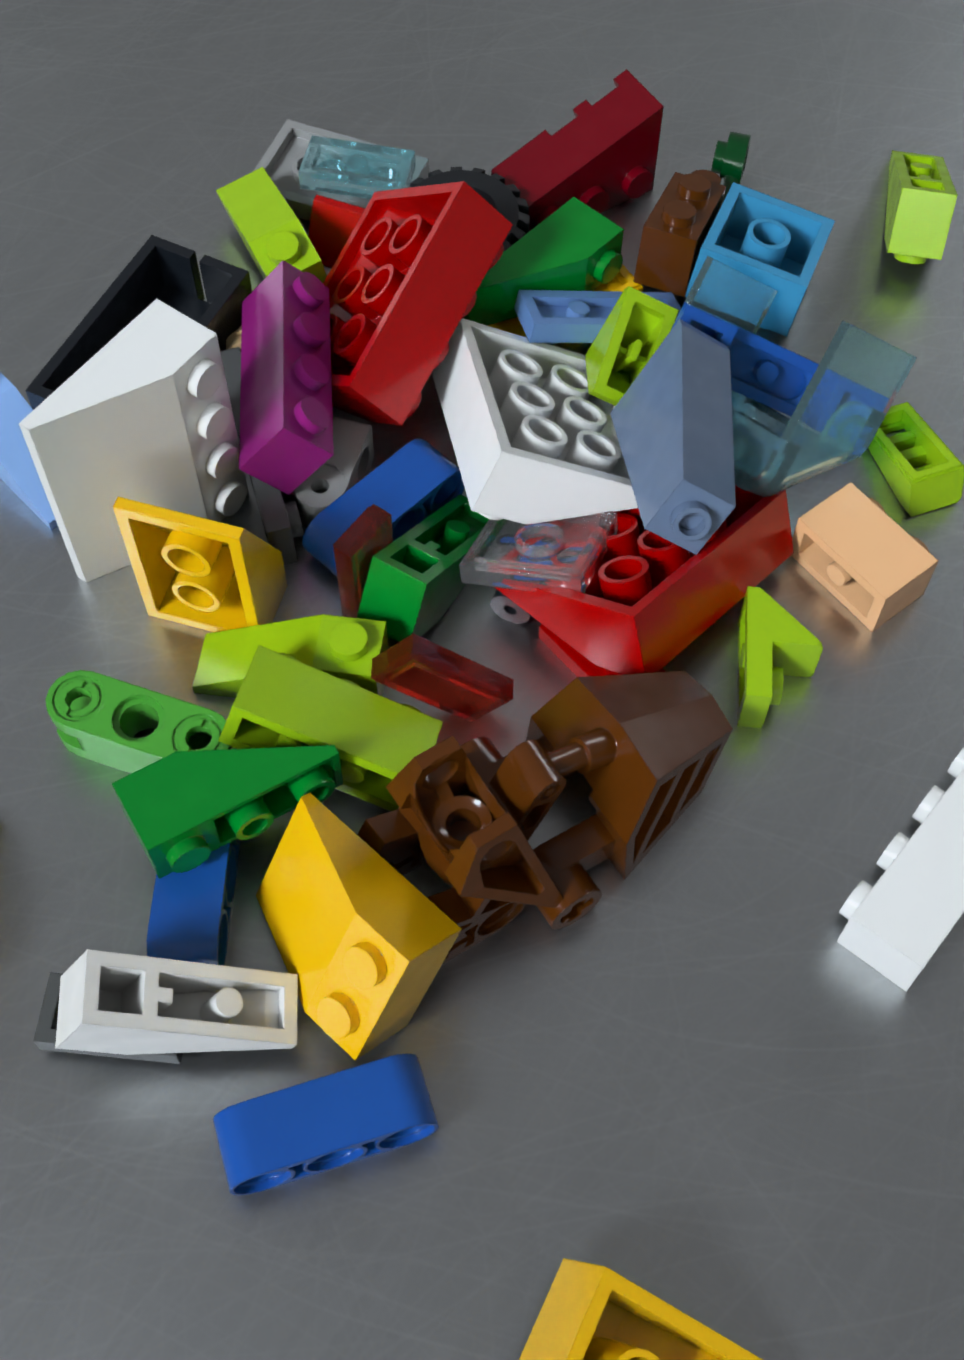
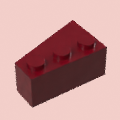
[491,69,664,231]

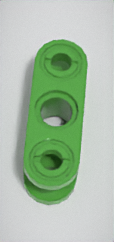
[45,670,236,773]

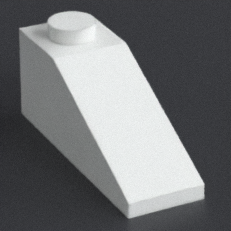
[55,949,298,1055]

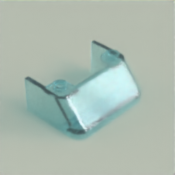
[685,256,917,497]

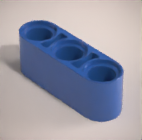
[302,438,465,586]
[147,839,241,966]
[213,1053,439,1195]

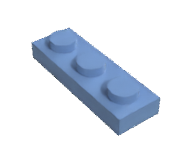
[514,290,681,345]

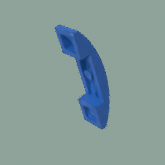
[671,302,886,449]

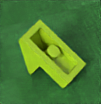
[737,586,823,728]

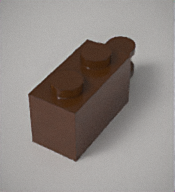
[633,170,726,297]

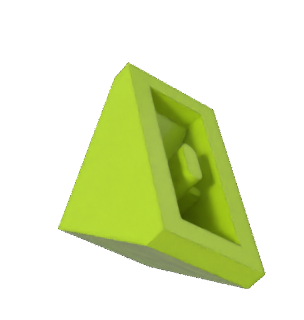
[585,286,679,406]

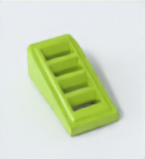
[863,402,964,517]

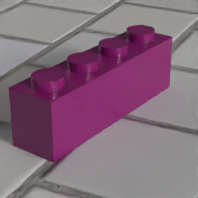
[239,260,334,495]

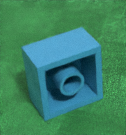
[685,182,835,337]

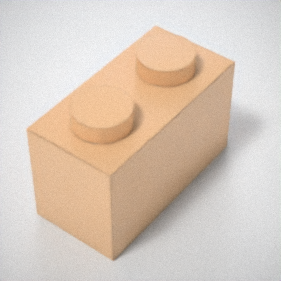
[791,482,939,632]

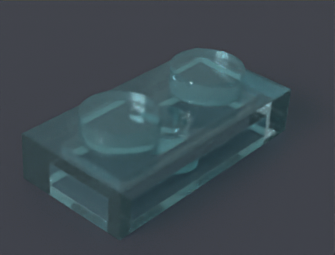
[298,136,416,199]

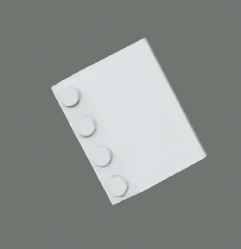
[19,299,249,583]
[432,318,638,525]

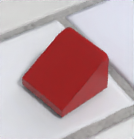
[308,194,365,268]

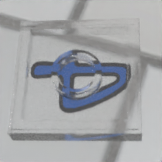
[459,511,618,593]

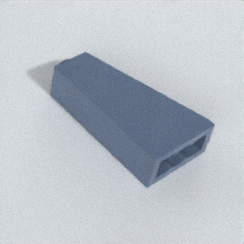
[610,319,736,555]

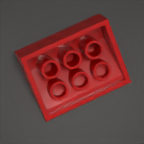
[323,181,513,426]
[488,479,794,674]

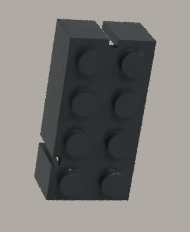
[25,235,252,410]

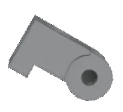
[294,416,375,528]

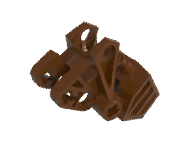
[357,671,733,965]

